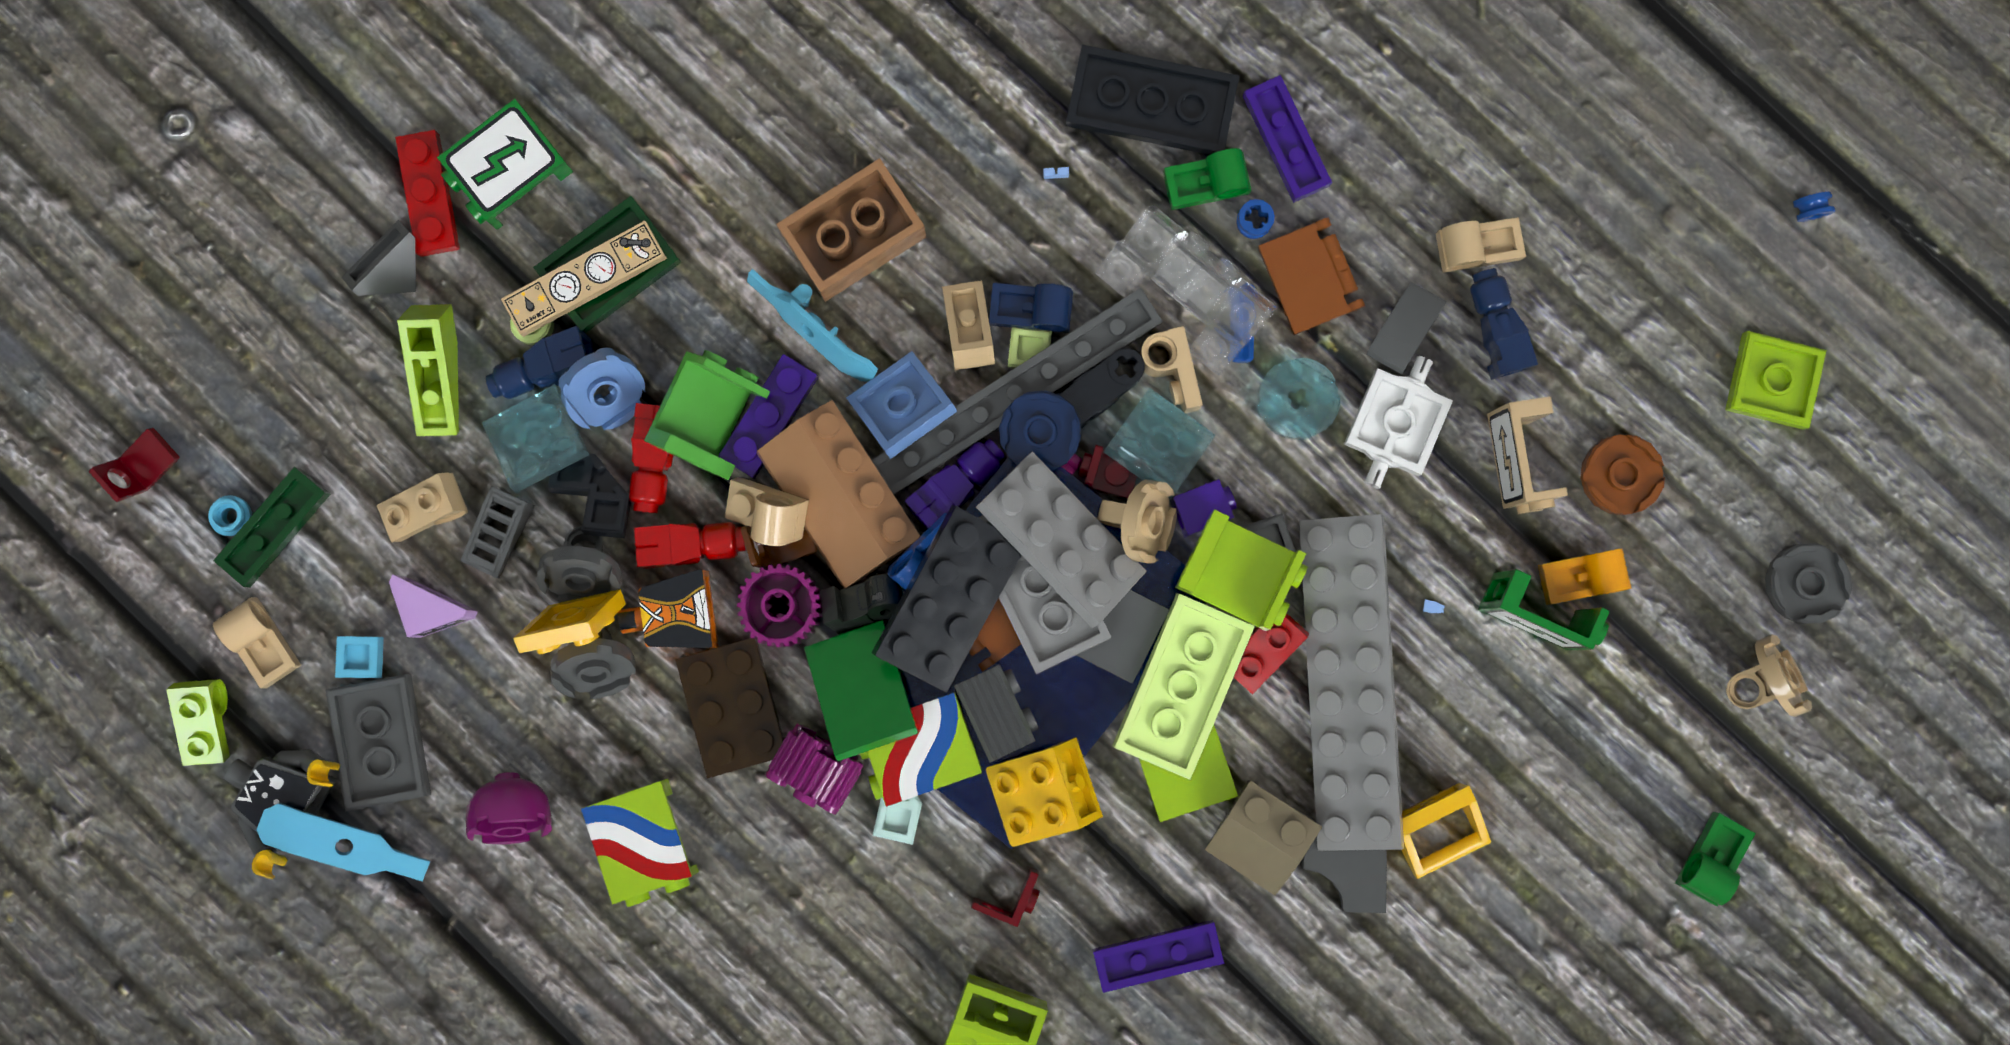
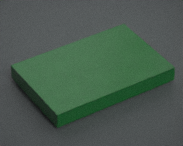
[804,620,918,761]

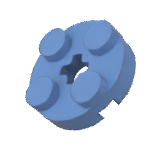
[559,347,645,430]

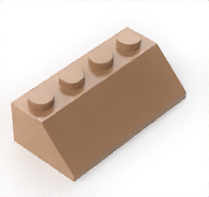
[756,400,920,589]

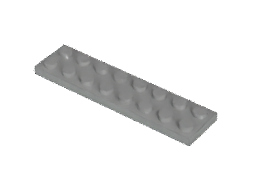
[1299,514,1404,851]

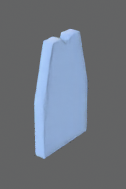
[1423,600,1445,613]

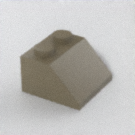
[1205,780,1322,896]

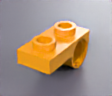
[1537,548,1632,605]

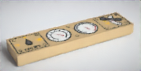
[501,221,667,337]

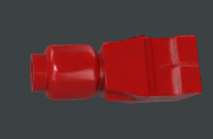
[629,403,674,514]
[634,522,747,569]

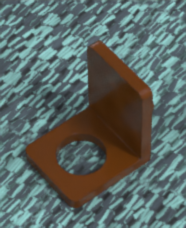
[741,526,818,569]

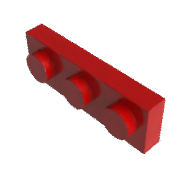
[395,129,460,257]

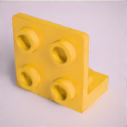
[986,737,1103,847]

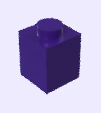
[1169,479,1237,538]

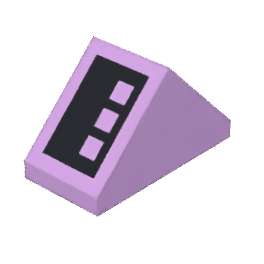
[389,575,478,638]

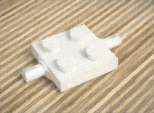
[1344,356,1453,489]

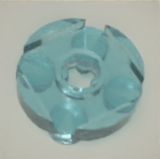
[1257,358,1340,440]

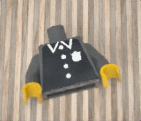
[224,749,340,880]

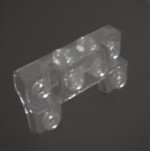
[1095,205,1278,376]

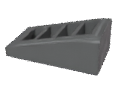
[461,486,535,579]

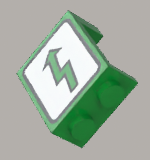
[437,99,573,230]
[1478,569,1610,650]

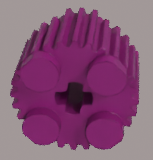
[737,564,823,648]
[765,723,863,815]

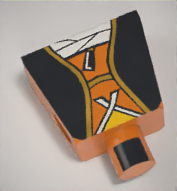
[618,569,719,649]

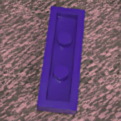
[1242,75,1332,203]
[718,354,819,479]
[1092,920,1224,993]

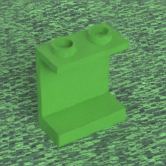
[644,350,770,480]

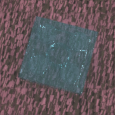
[482,384,589,493]
[1104,388,1215,500]

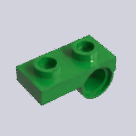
[1163,148,1252,210]
[1674,812,1756,906]

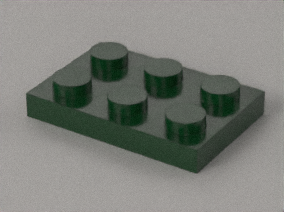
[533,196,682,333]

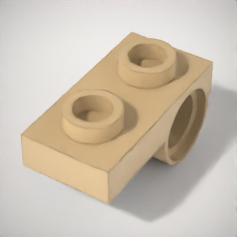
[1436,217,1526,273]
[377,472,468,543]
[213,597,301,689]

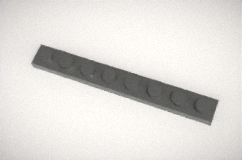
[872,288,1163,495]

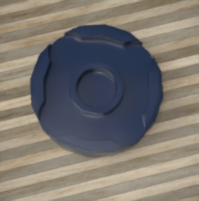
[999,391,1082,471]

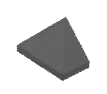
[342,220,416,296]

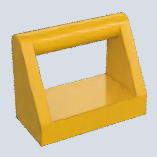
[1402,783,1491,879]

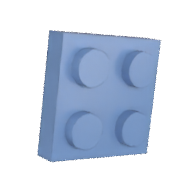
[846,351,957,459]

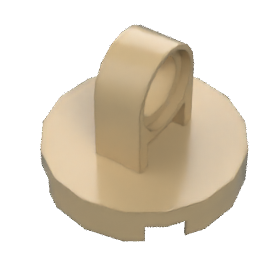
[1097,479,1177,563]
[1726,634,1812,717]

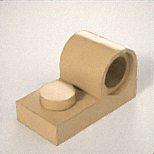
[942,280,995,370]
[1139,326,1203,414]
[725,477,809,546]

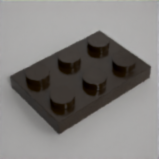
[675,638,784,779]

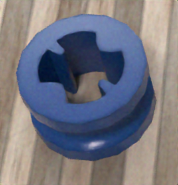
[1793,191,1835,222]
[1236,199,1275,239]

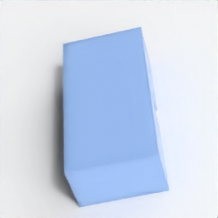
[1043,167,1069,179]

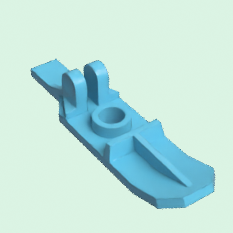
[747,269,878,382]
[256,803,430,882]

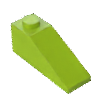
[397,304,459,436]

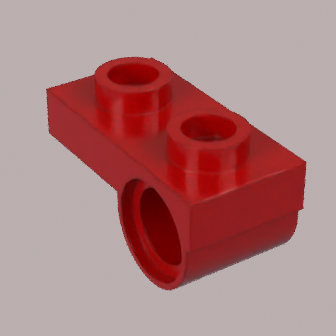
[1233,614,1309,695]

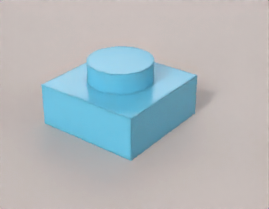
[335,636,384,678]

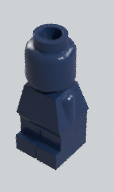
[1470,268,1538,380]
[485,326,595,399]

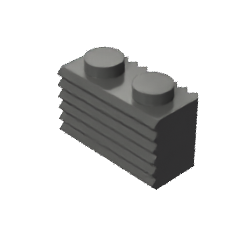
[954,664,1039,762]

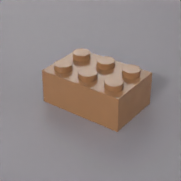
[776,158,926,302]

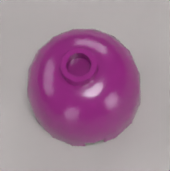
[466,772,552,845]

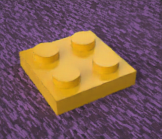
[513,589,626,654]

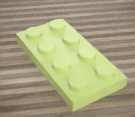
[1112,593,1255,780]

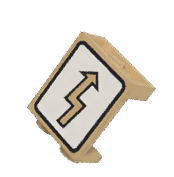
[1487,396,1568,514]

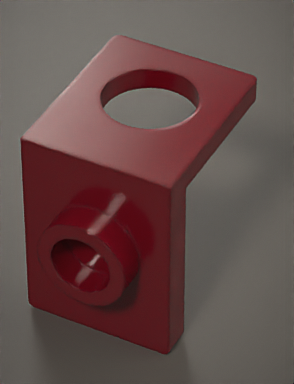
[89,427,180,502]
[971,867,1040,927]

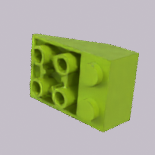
[944,974,1048,1045]

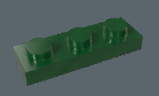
[213,467,331,588]

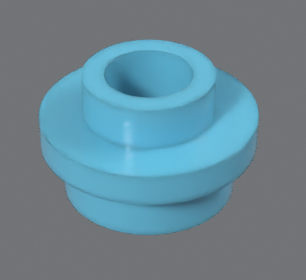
[208,495,252,536]

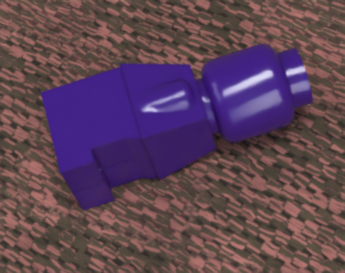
[904,439,1005,529]

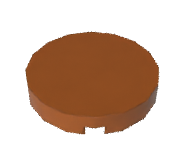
[1580,435,1665,515]

